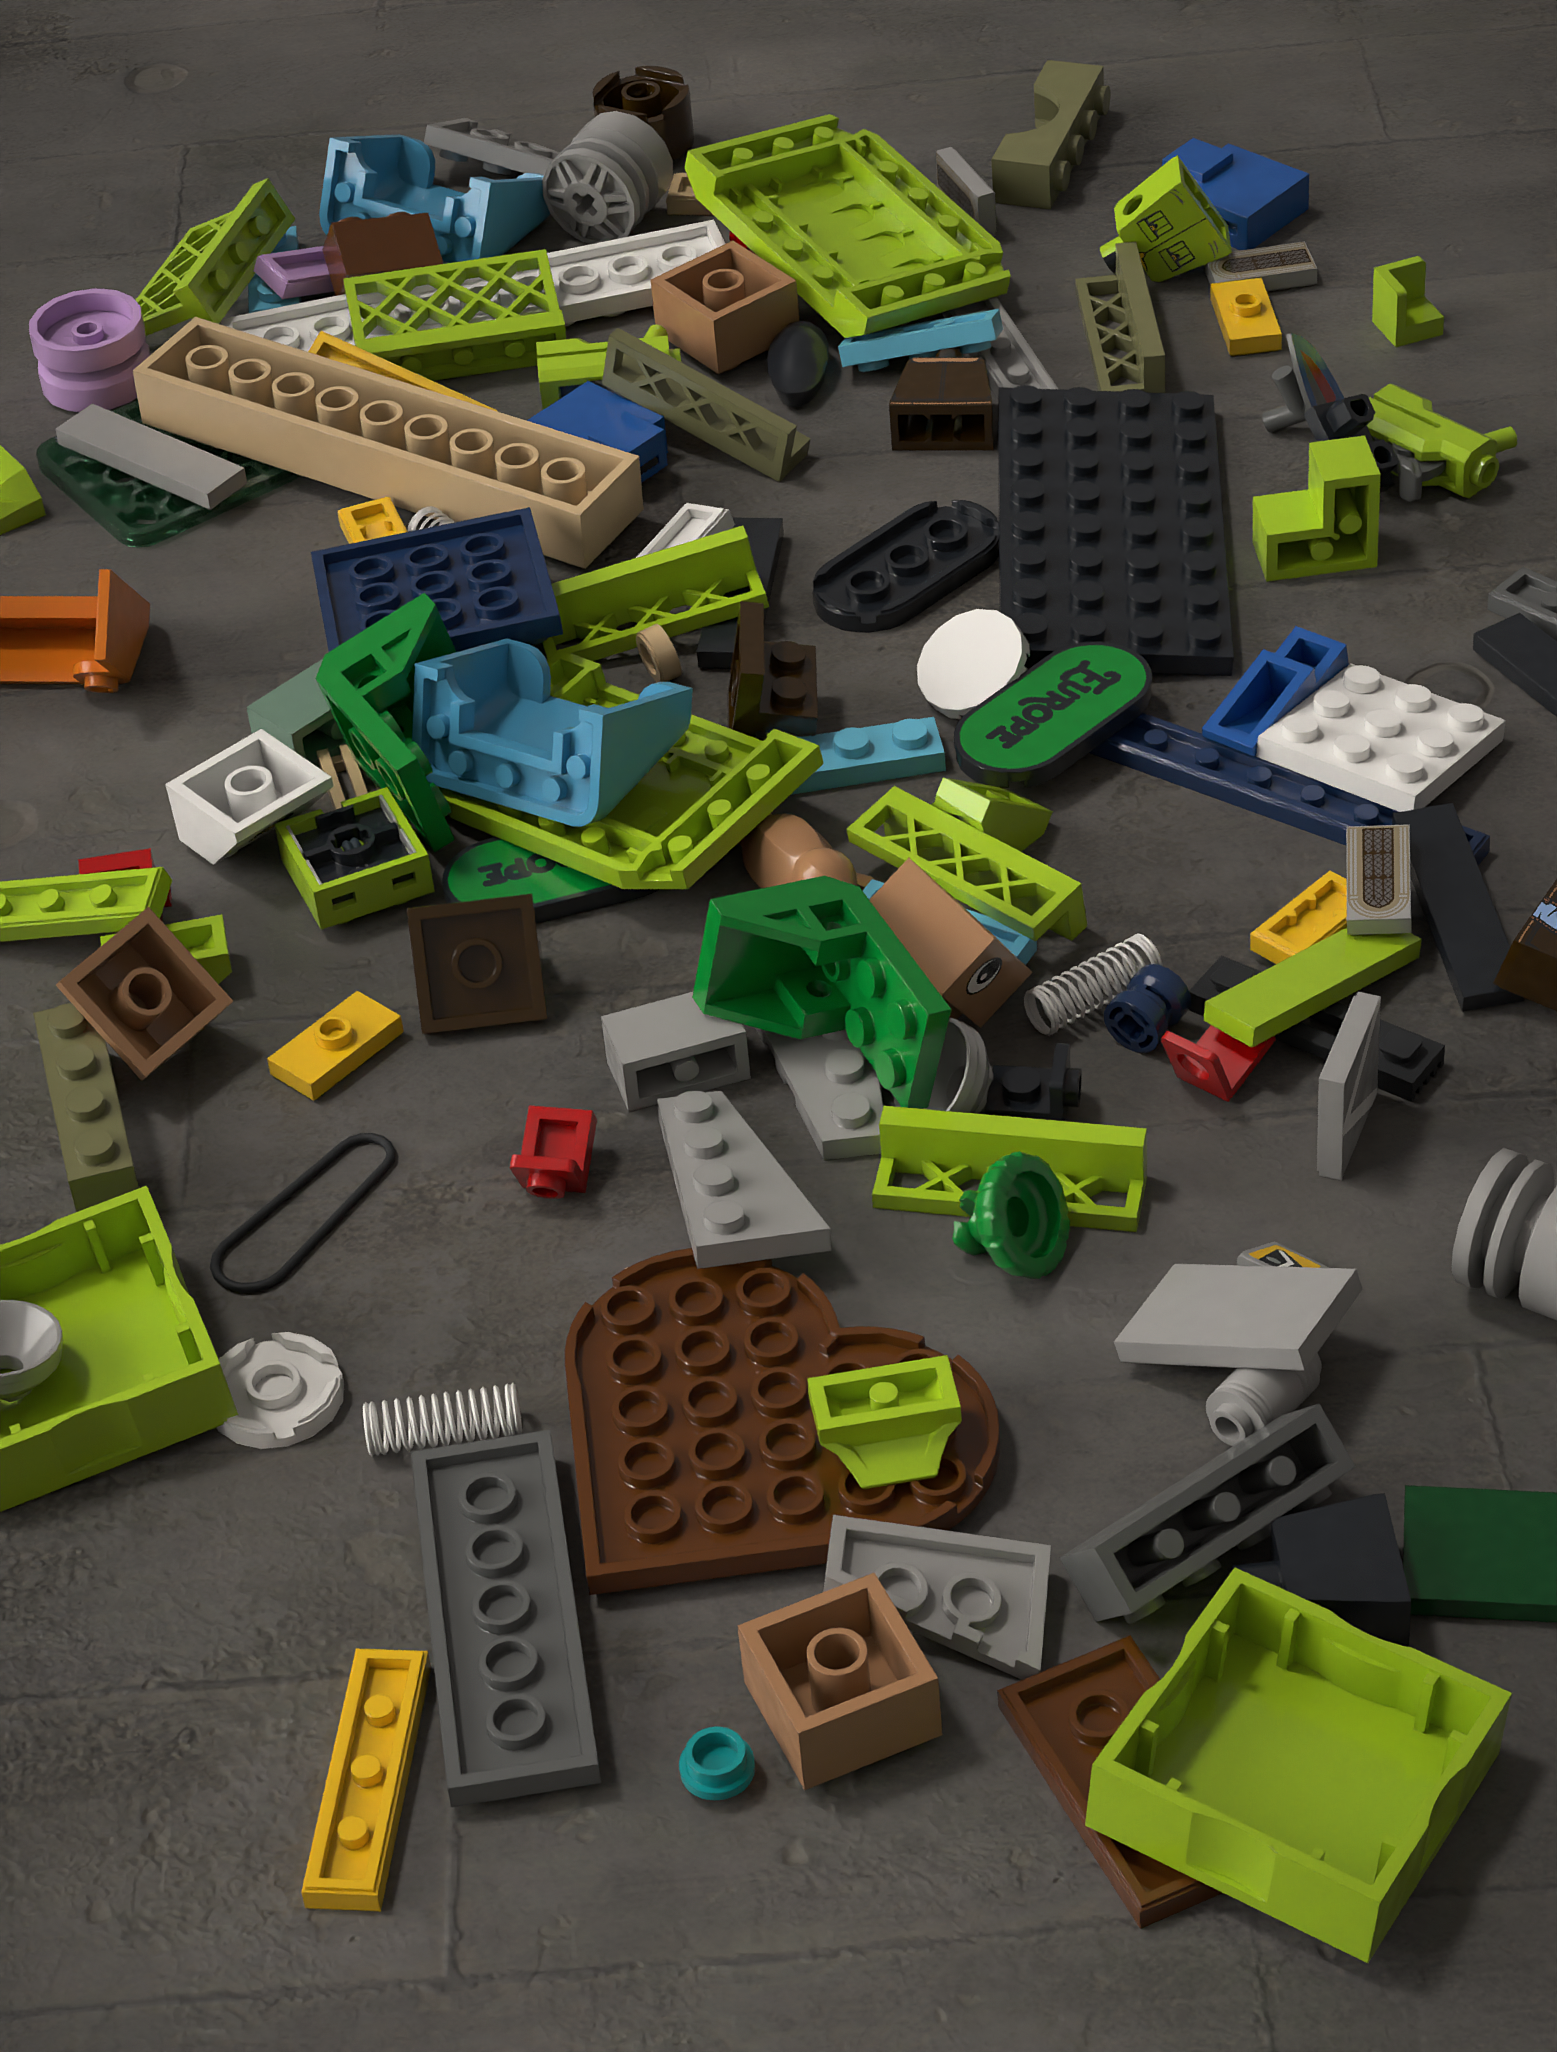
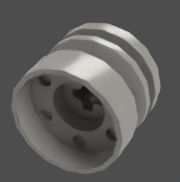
[542,111,673,244]
[1452,1148,1557,1320]

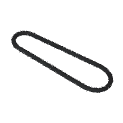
[210,1133,396,1293]

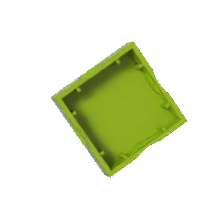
[0,1186,239,1512]
[1085,1567,1512,1963]

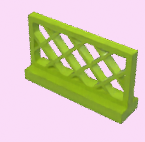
[136,178,295,336]
[343,249,566,381]

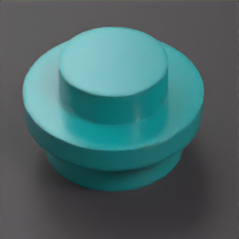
[679,1726,755,1800]

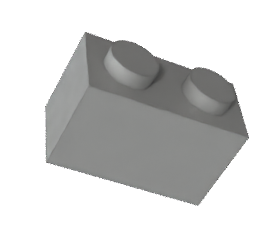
[601,992,751,1112]

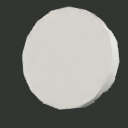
[917,609,1030,719]
[217,1332,344,1449]

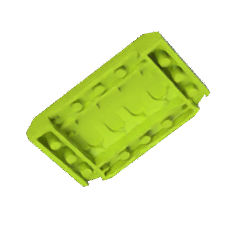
[685,114,1011,338]
[429,649,824,889]

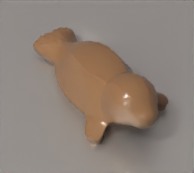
[738,813,874,891]

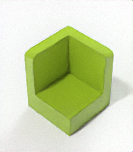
[1372,256,1444,347]

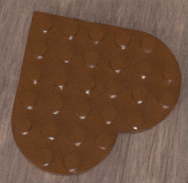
[565,1248,1000,1595]

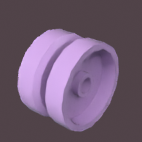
[29,288,151,412]

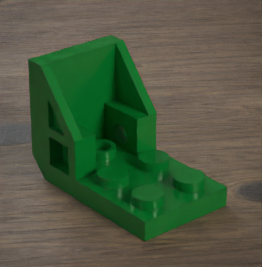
[315,593,456,852]
[692,876,951,1109]

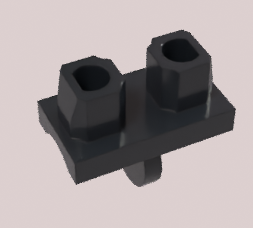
[1304,394,1399,493]

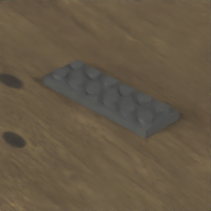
[411,1430,601,1808]

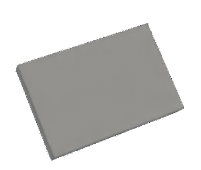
[1114,1264,1363,1371]

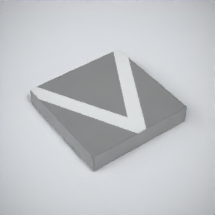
[1317,992,1381,1181]

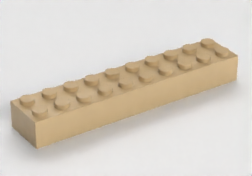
[133,317,644,569]

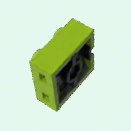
[274,787,435,930]

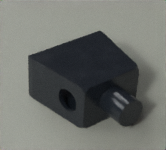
[1231,1493,1411,1647]

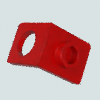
[1161,1025,1276,1102]

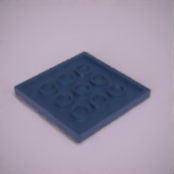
[311,507,563,652]

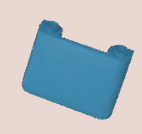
[319,134,551,264]
[412,639,693,827]

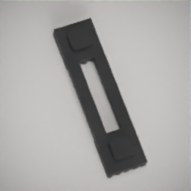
[1189,955,1445,1102]

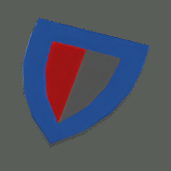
[1262,333,1344,433]

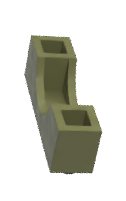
[991,60,1111,210]
[33,1003,140,1212]

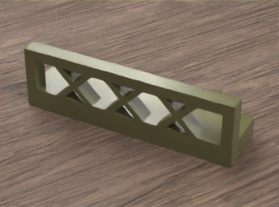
[1075,242,1165,393]
[602,328,811,482]

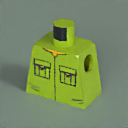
[1100,155,1232,282]

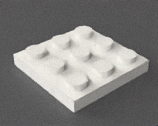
[1256,664,1506,812]

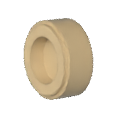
[636,624,682,682]

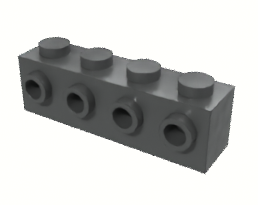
[1059,1403,1356,1624]

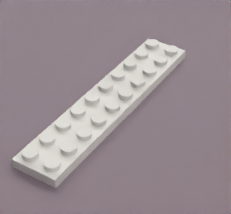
[221,219,726,352]

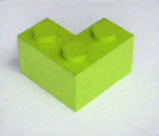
[1252,436,1380,582]

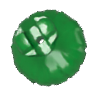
[952,1151,1070,1279]

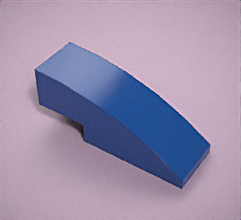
[1202,626,1349,756]

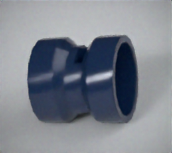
[1104,964,1191,1053]

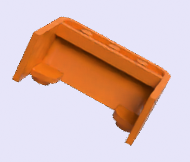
[0,569,150,693]

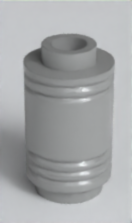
[1206,1353,1322,1446]

